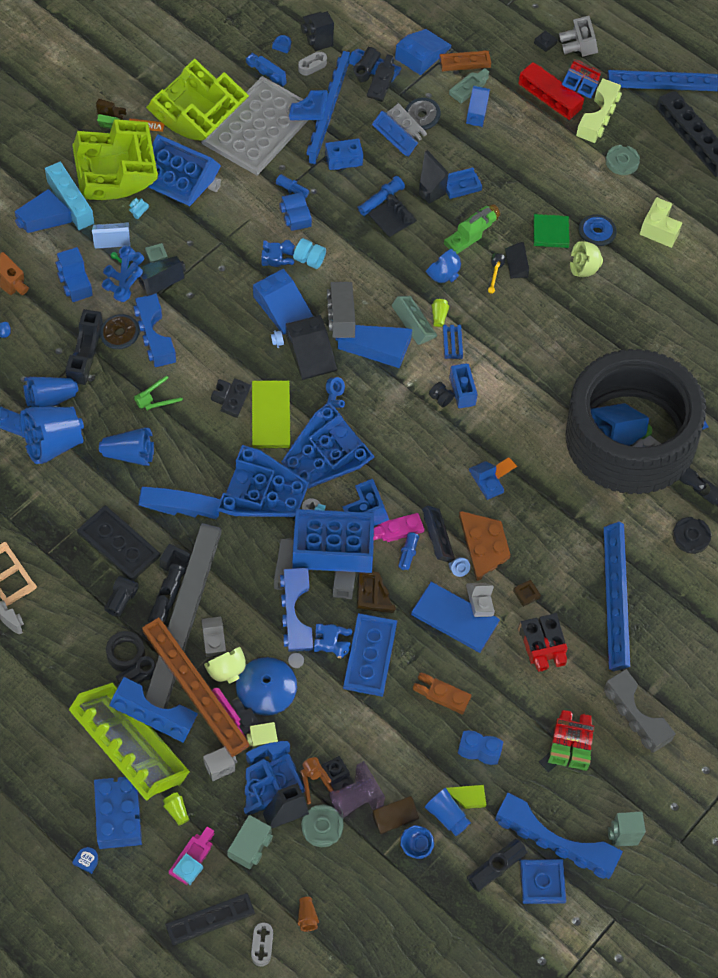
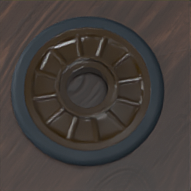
[100,314,140,349]

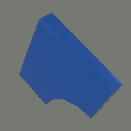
[289,90,328,120]

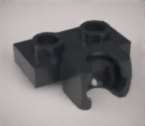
[211,378,251,418]

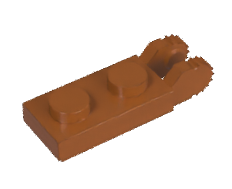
[413,673,472,714]

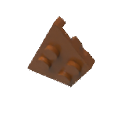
[459,511,510,581]

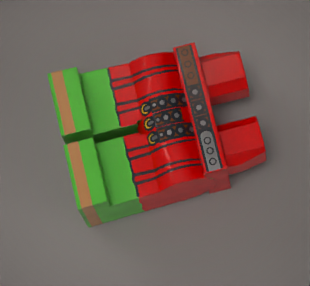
[548,710,594,771]

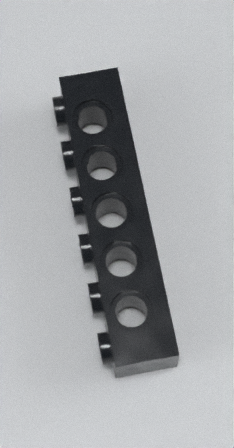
[656,90,718,177]

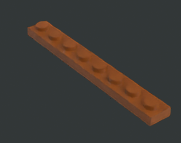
[142,618,249,757]

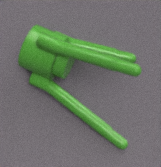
[134,376,183,411]

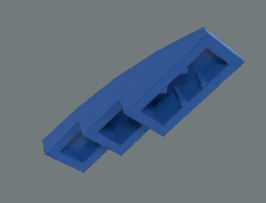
[138,487,220,520]

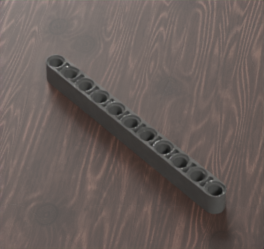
[146,523,221,709]

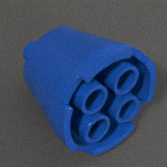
[20,407,84,464]

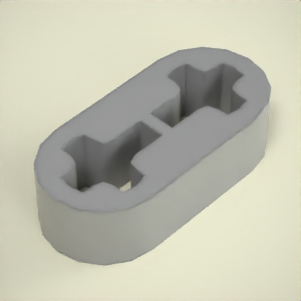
[298,52,327,75]
[251,922,273,967]

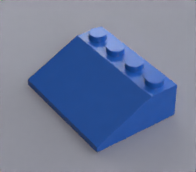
[148,134,221,206]
[292,509,374,573]

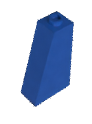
[336,325,412,368]

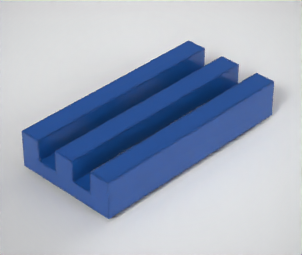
[443,325,463,359]

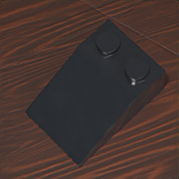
[286,315,337,380]

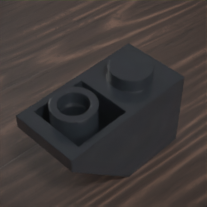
[263,783,309,829]

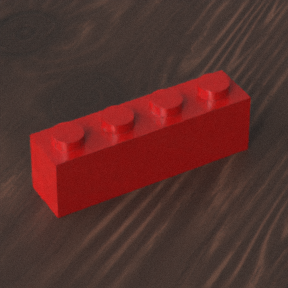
[518,62,584,120]

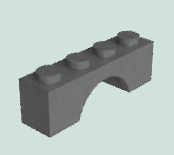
[604,669,676,753]

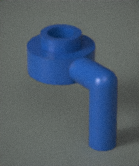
[326,377,345,408]

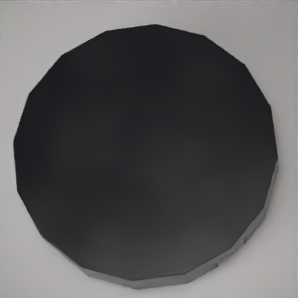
[673,517,711,554]

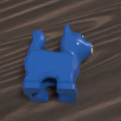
[262,240,295,267]
[314,624,353,658]

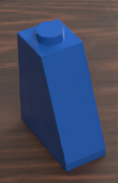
[14,189,72,233]

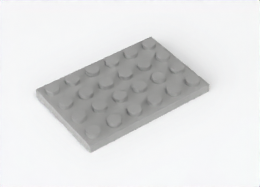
[201,76,308,176]

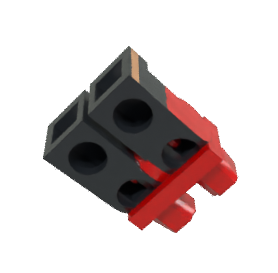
[518,613,568,672]

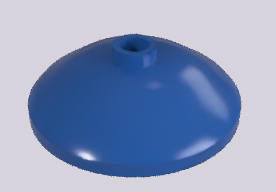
[236,657,297,715]

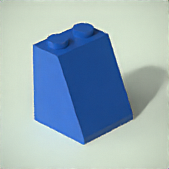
[591,403,649,446]

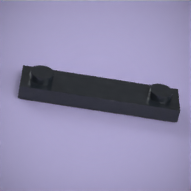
[165,893,255,946]

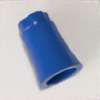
[424,788,471,836]

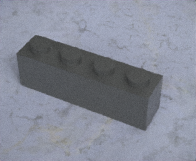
[327,282,355,338]

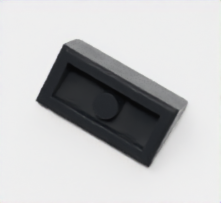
[505,242,529,279]

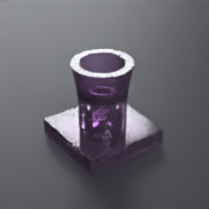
[329,761,385,819]

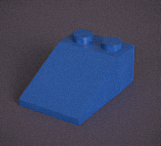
[395,29,452,75]
[253,269,313,335]

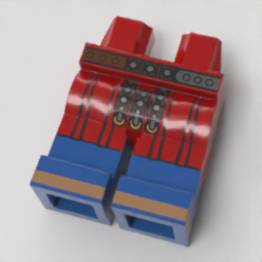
[562,59,601,99]

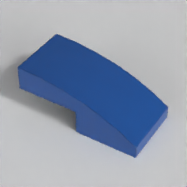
[246,741,290,766]

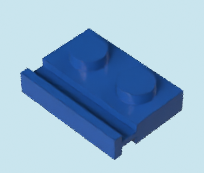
[446,167,482,199]

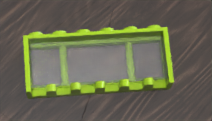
[69,683,190,801]

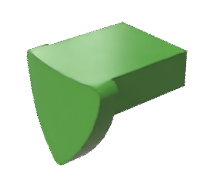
[97,114,120,129]

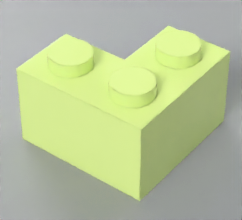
[640,197,682,248]

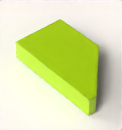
[446,785,486,809]

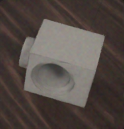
[203,747,237,781]

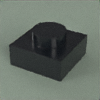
[534,30,558,52]

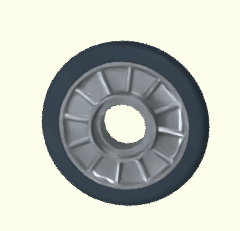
[405,98,441,130]

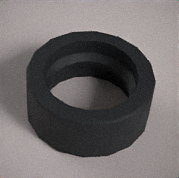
[106,631,145,672]

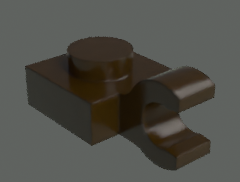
[96,99,127,120]

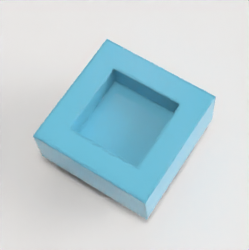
[173,853,203,885]

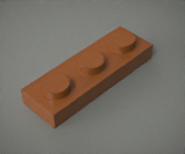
[439,51,491,71]

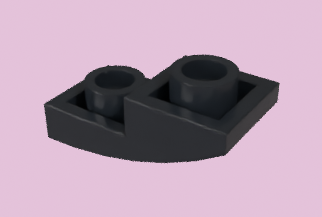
[321,756,360,805]

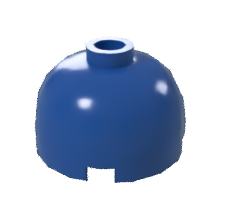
[426,249,461,283]

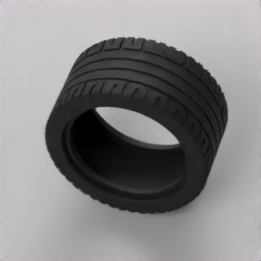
[565,349,706,494]

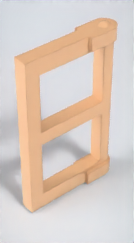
[0,542,37,607]

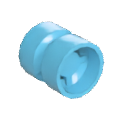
[293,238,326,269]

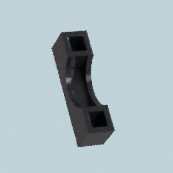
[65,309,103,385]

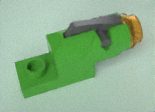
[444,204,500,254]

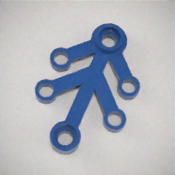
[102,246,144,302]

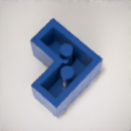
[55,247,93,302]
[343,479,389,526]

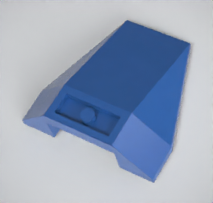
[281,402,374,489]
[217,445,309,517]

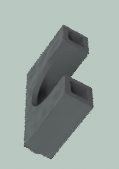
[274,538,356,599]

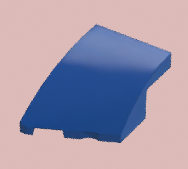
[244,753,305,815]

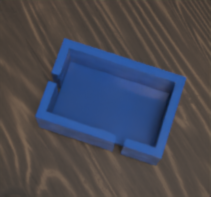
[94,777,142,849]

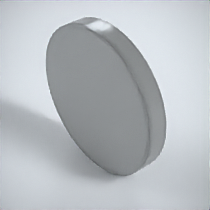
[288,653,304,668]

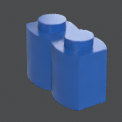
[279,192,312,231]
[458,731,504,765]

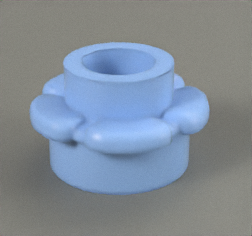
[271,330,284,348]

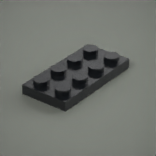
[77,505,160,581]

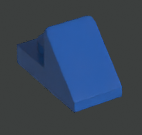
[469,461,504,500]

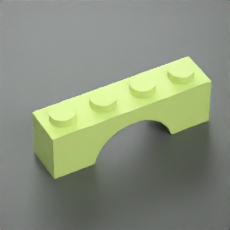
[576,79,622,143]

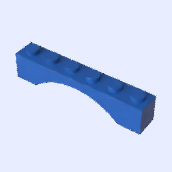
[495,793,623,879]

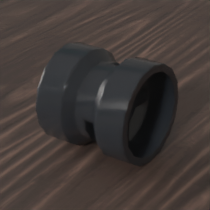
[429,382,455,408]

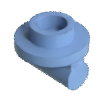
[449,557,470,577]

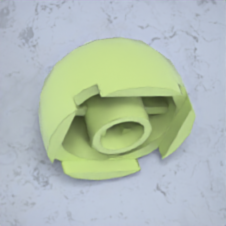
[570,241,603,277]
[204,647,246,684]

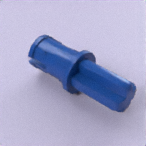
[276,174,309,198]
[398,532,420,570]

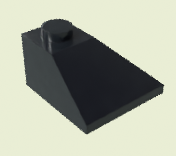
[419,150,449,204]

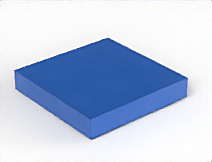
[520,859,566,904]

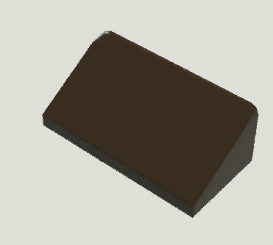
[372,796,419,834]

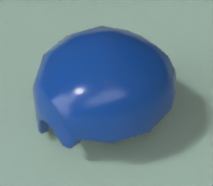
[401,825,434,859]

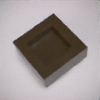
[513,580,541,607]

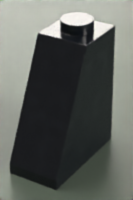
[138,256,186,296]

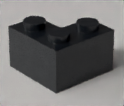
[301,11,334,51]

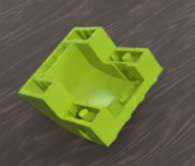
[146,59,249,140]
[72,119,158,200]

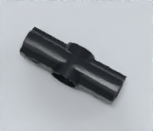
[467,838,528,892]

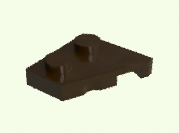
[357,571,396,613]

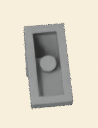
[466,583,495,617]
[201,616,226,657]

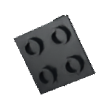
[368,194,417,237]

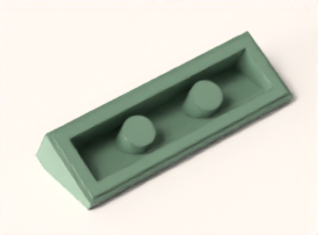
[392,296,437,345]

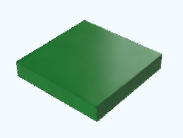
[533,214,569,248]

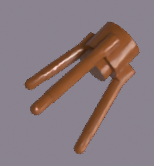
[300,757,341,805]

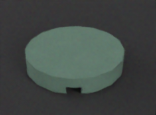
[605,145,640,175]
[301,804,344,847]

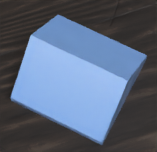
[92,223,130,249]

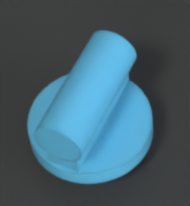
[129,198,149,219]

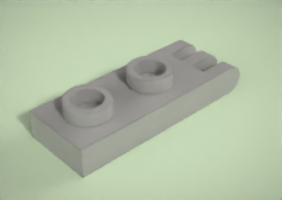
[387,103,427,141]

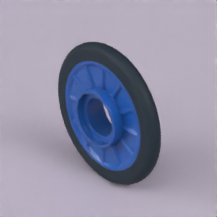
[579,214,617,246]

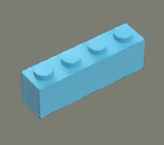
[45,161,94,230]

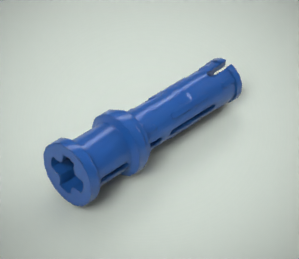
[358,176,405,216]

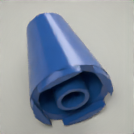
[23,377,78,407]
[99,428,154,466]

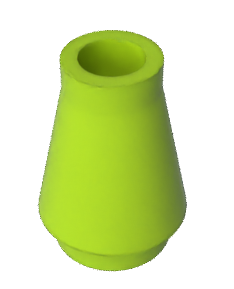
[431,299,449,327]
[163,792,190,826]

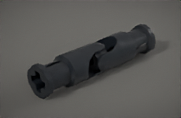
[679,467,718,506]
[142,564,186,641]

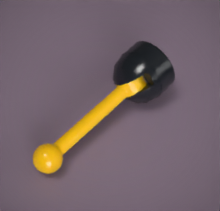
[488,253,506,294]

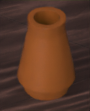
[298,897,319,932]

